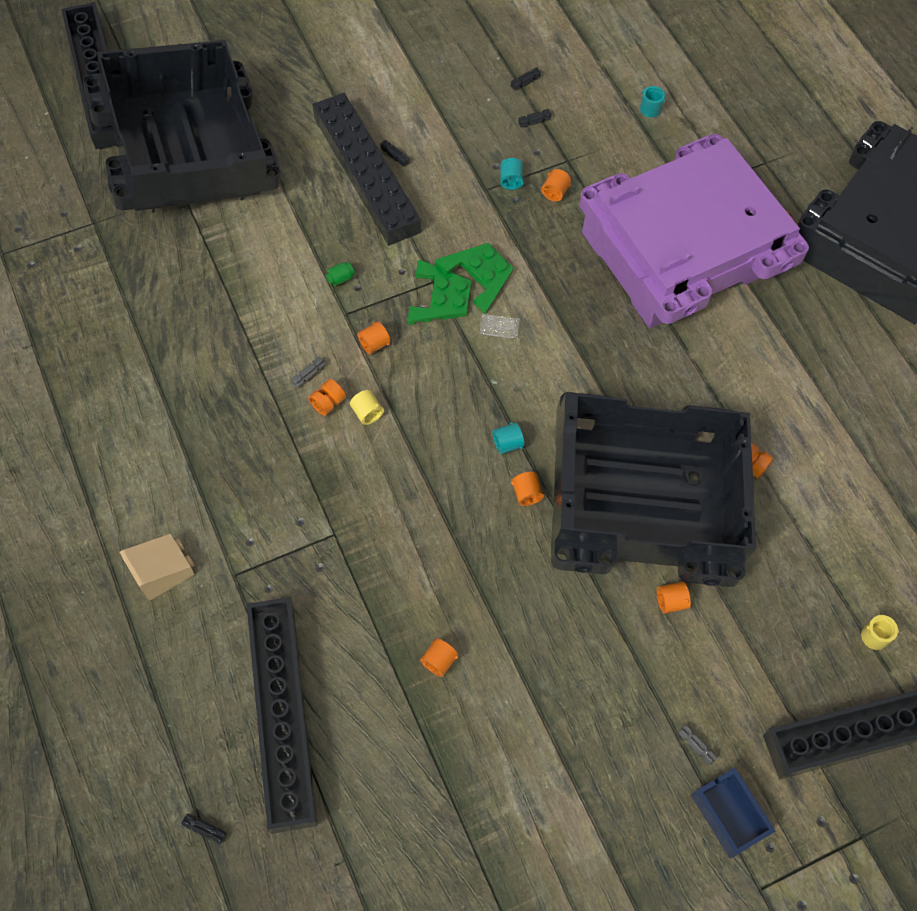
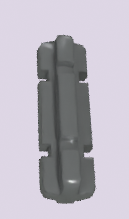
[291,357,325,388]
[678,724,718,765]

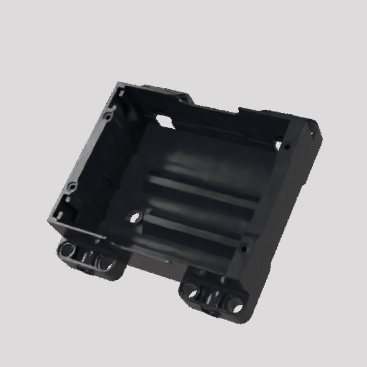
[83,40,281,213]
[797,121,917,325]
[551,392,756,587]

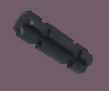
[510,68,541,90]
[518,109,552,127]
[380,140,410,166]
[181,813,227,844]

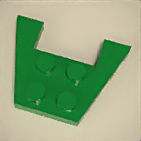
[435,243,514,314]
[407,260,471,325]

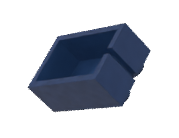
[691,768,776,859]

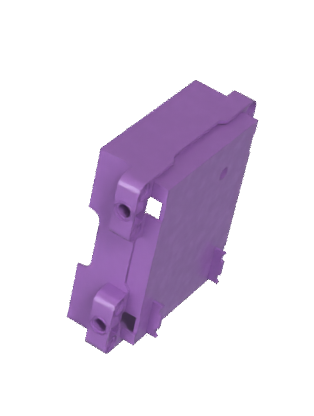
[579,134,809,329]

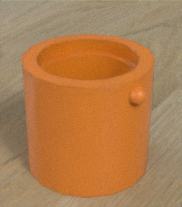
[541,169,571,202]
[357,321,391,355]
[511,472,544,506]
[656,581,691,614]
[420,638,458,677]

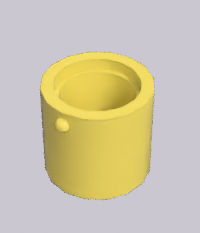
[350,390,384,425]
[861,615,899,650]

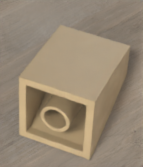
[119,534,195,601]

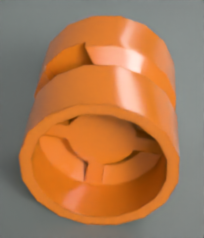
[308,379,346,416]
[751,442,774,479]

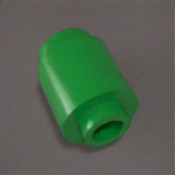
[325,262,355,287]

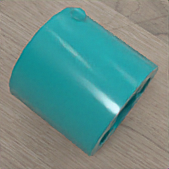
[640,86,665,118]
[500,158,524,190]
[492,422,525,455]

